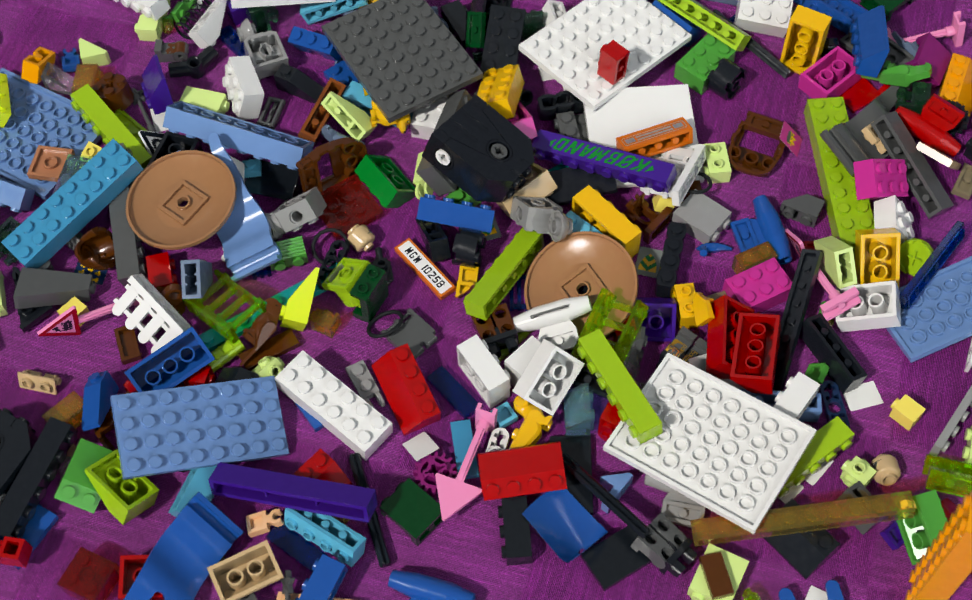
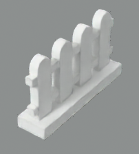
[640,144,706,207]
[112,274,191,354]

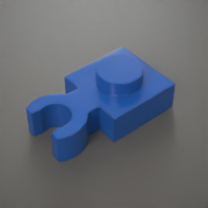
[61,48,81,72]

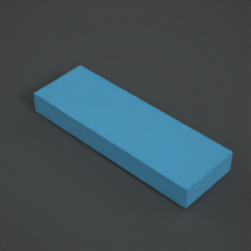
[450,419,479,479]

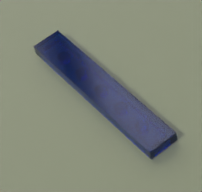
[900,221,965,310]

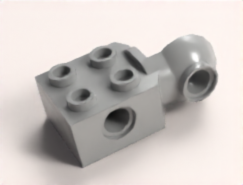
[236,18,289,79]
[265,187,327,242]
[510,196,573,242]

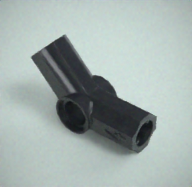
[168,46,219,79]

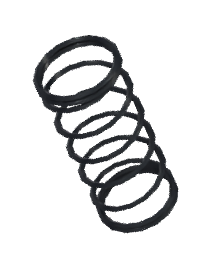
[175,0,212,40]

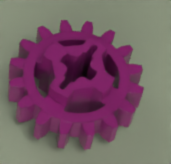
[413,451,458,497]

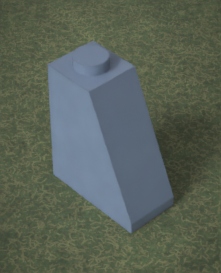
[180,259,213,299]

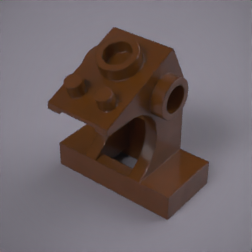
[623,193,673,244]

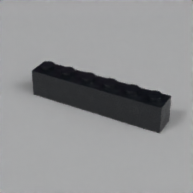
[0,416,78,538]

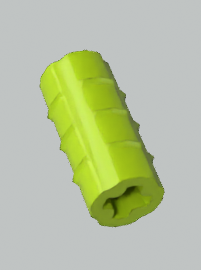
[207,335,245,373]

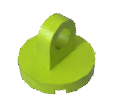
[900,238,935,277]

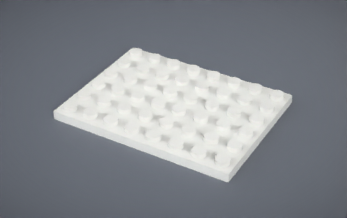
[518,0,692,111]
[603,353,817,534]

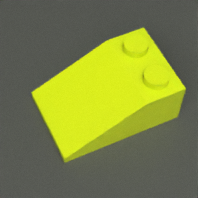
[278,267,320,332]

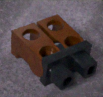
[471,303,519,358]

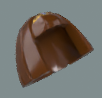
[74,226,116,270]

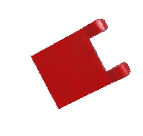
[839,78,890,113]

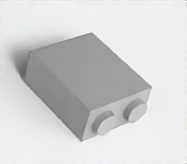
[672,189,732,244]

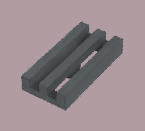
[257,96,286,130]

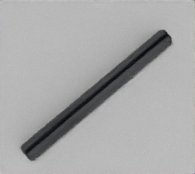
[713,9,791,78]
[349,453,391,568]
[563,453,650,539]

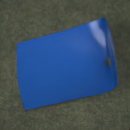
[522,489,608,563]

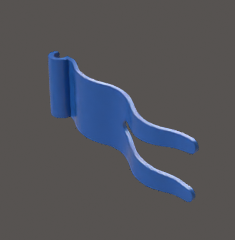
[123,492,244,600]

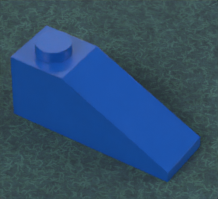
[81,371,120,431]

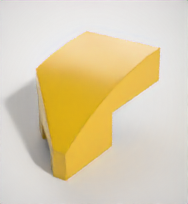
[455,266,479,298]
[693,292,715,326]

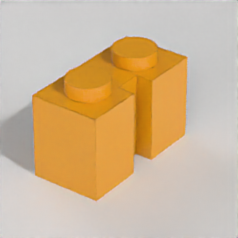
[21,46,56,84]

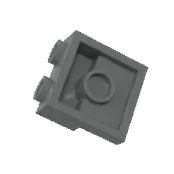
[553,111,588,142]

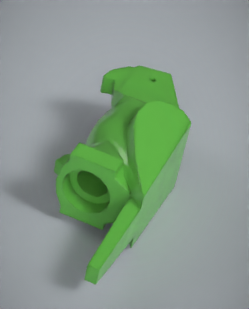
[861,61,932,87]

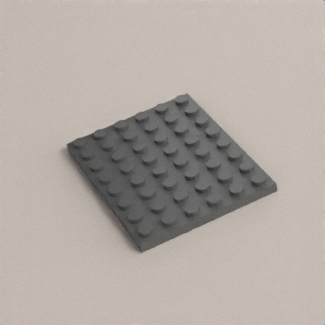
[321,0,483,123]

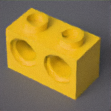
[672,283,698,330]

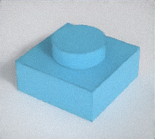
[242,159,262,178]
[490,401,518,428]

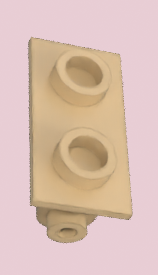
[17,369,62,395]

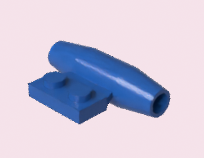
[730,195,793,265]
[388,570,476,600]

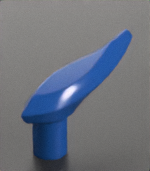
[696,243,732,257]

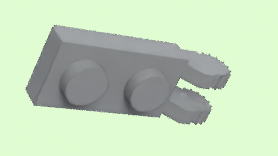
[345,360,385,408]

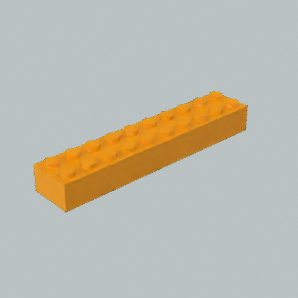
[905,491,972,600]

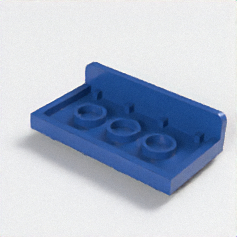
[793,0,867,34]

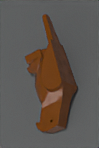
[239,298,282,366]

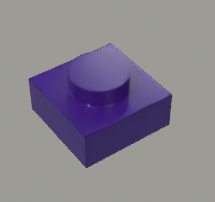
[879,520,904,550]

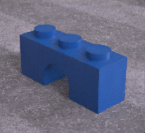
[287,26,341,62]

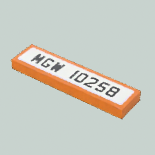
[394,238,456,300]

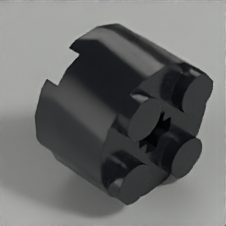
[707,57,747,100]
[452,227,487,268]

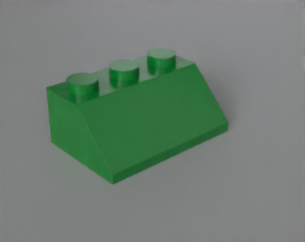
[355,155,416,208]

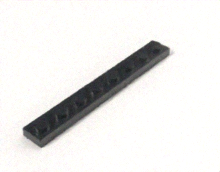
[773,249,823,391]

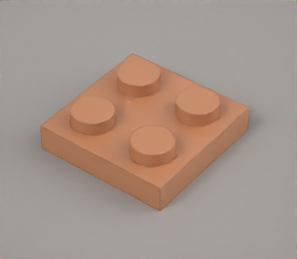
[27,145,75,183]

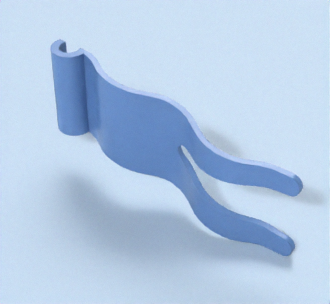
[177,133,282,283]

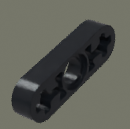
[316,240,348,291]

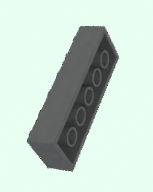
[416,89,473,196]

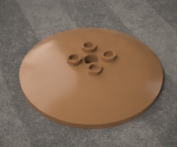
[126,150,237,250]
[524,231,638,338]

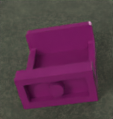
[905,32,952,91]

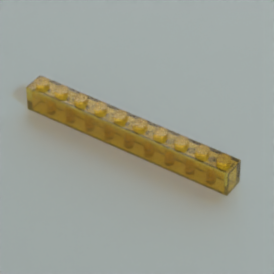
[690,490,916,546]

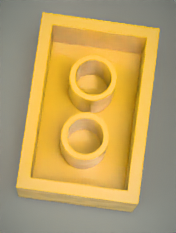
[855,228,901,287]

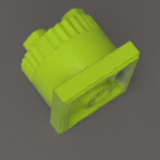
[321,257,370,308]

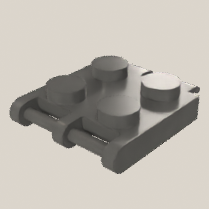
[381,308,437,359]

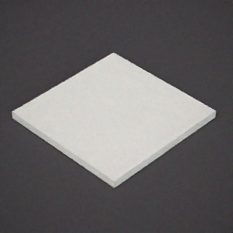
[583,84,705,188]

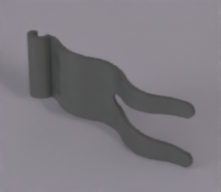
[820,81,922,177]

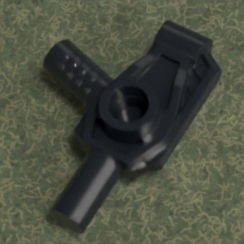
[372,247,394,286]

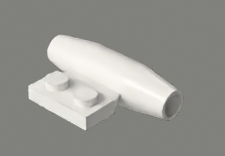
[513,295,592,351]

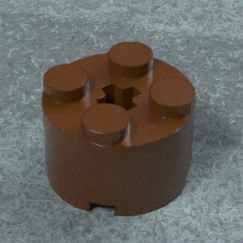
[92,72,134,113]

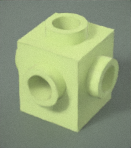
[251,356,285,378]
[840,455,877,487]

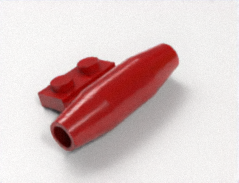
[895,93,965,157]

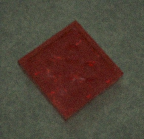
[319,174,384,240]

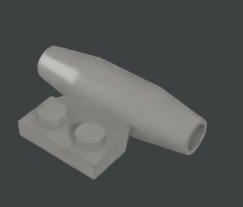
[644,474,705,529]

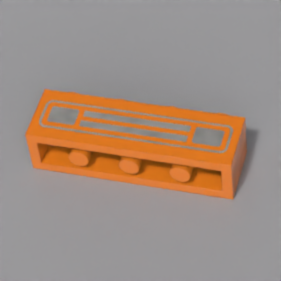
[616,117,693,157]

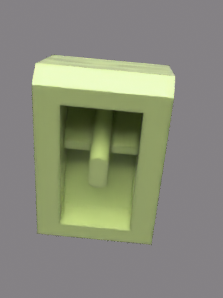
[78,38,111,69]

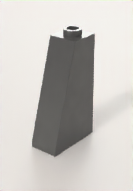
[13,267,96,309]

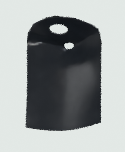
[244,160,303,200]

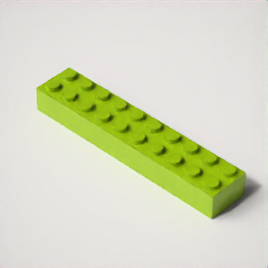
[804,97,875,261]

